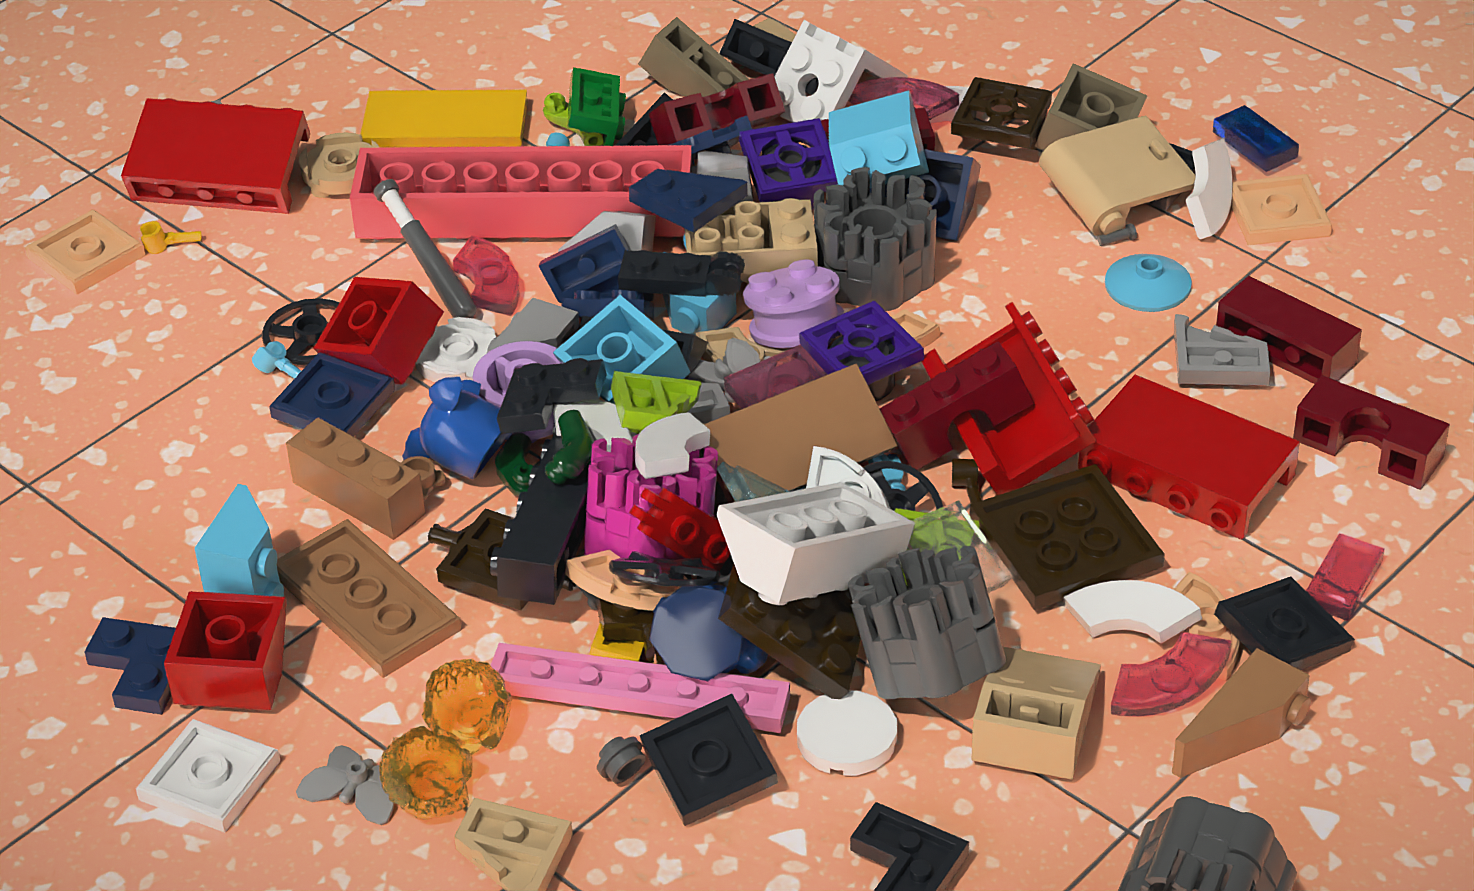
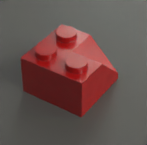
[313,277,444,385]
[164,591,287,710]

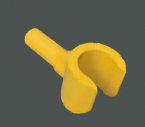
[140,221,202,254]

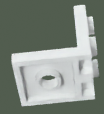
[775,20,908,123]

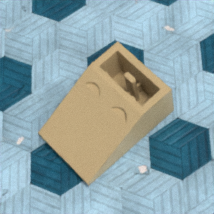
[685,198,818,283]
[971,646,1101,780]

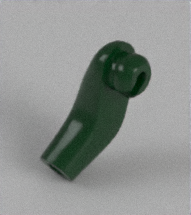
[545,409,594,485]
[495,432,533,497]

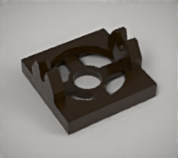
[951,77,1052,150]

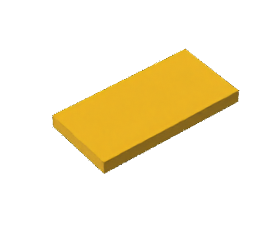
[360,89,528,147]

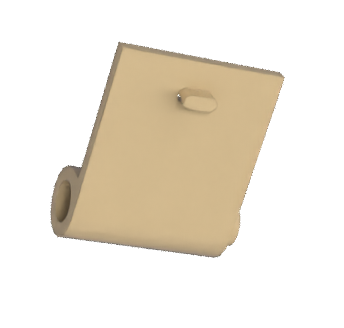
[1039,115,1196,236]

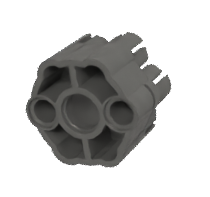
[814,167,936,311]
[848,546,1006,699]
[1118,796,1297,891]

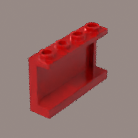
[121,98,311,214]
[921,302,1097,495]
[1078,374,1300,539]

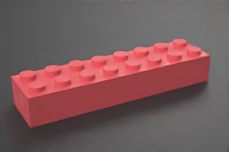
[350,145,692,240]

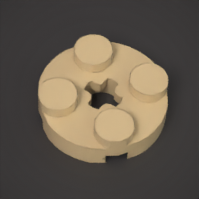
[299,132,379,198]

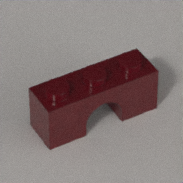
[649,73,786,145]
[879,341,1034,470]
[1293,375,1450,490]

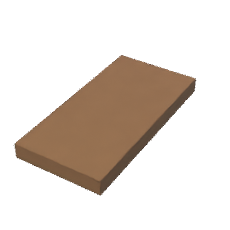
[702,363,898,503]
[277,519,462,678]

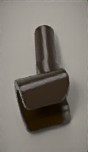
[952,459,982,504]

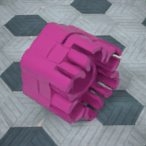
[584,434,718,560]

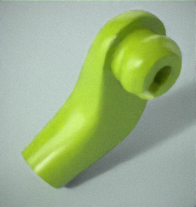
[543,92,603,146]

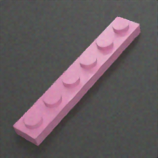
[486,643,791,733]

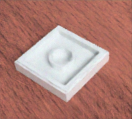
[136,719,280,833]

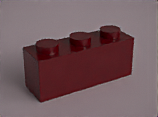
[1216,275,1362,384]

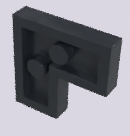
[497,358,607,434]
[850,802,969,891]

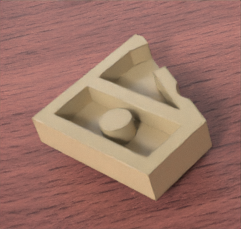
[454,797,573,891]

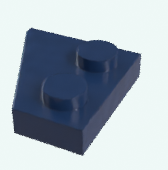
[670,116,752,166]
[629,169,748,233]
[538,224,655,303]

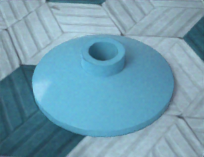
[1105,253,1192,312]

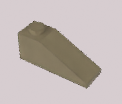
[638,17,749,97]

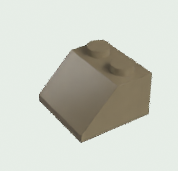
[1035,63,1148,150]

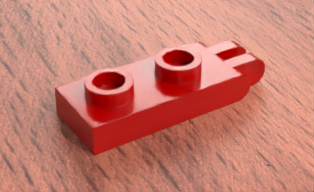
[629,487,731,571]

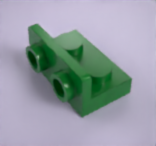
[568,67,626,146]

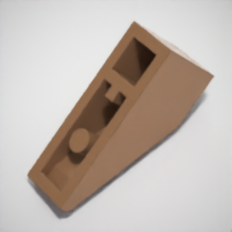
[1172,648,1311,778]

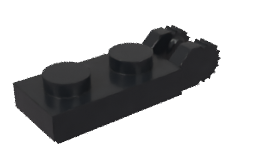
[618,250,745,297]

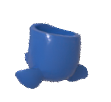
[402,377,512,480]

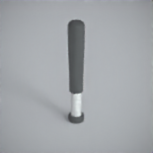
[373,179,477,318]

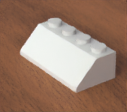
[716,482,915,605]

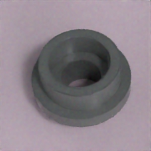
[596,736,646,784]

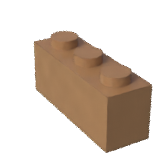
[286,418,425,540]

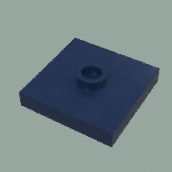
[269,352,395,437]

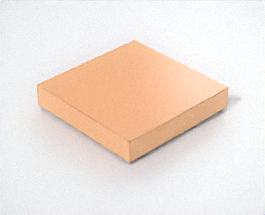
[1231,174,1332,245]
[25,209,145,295]

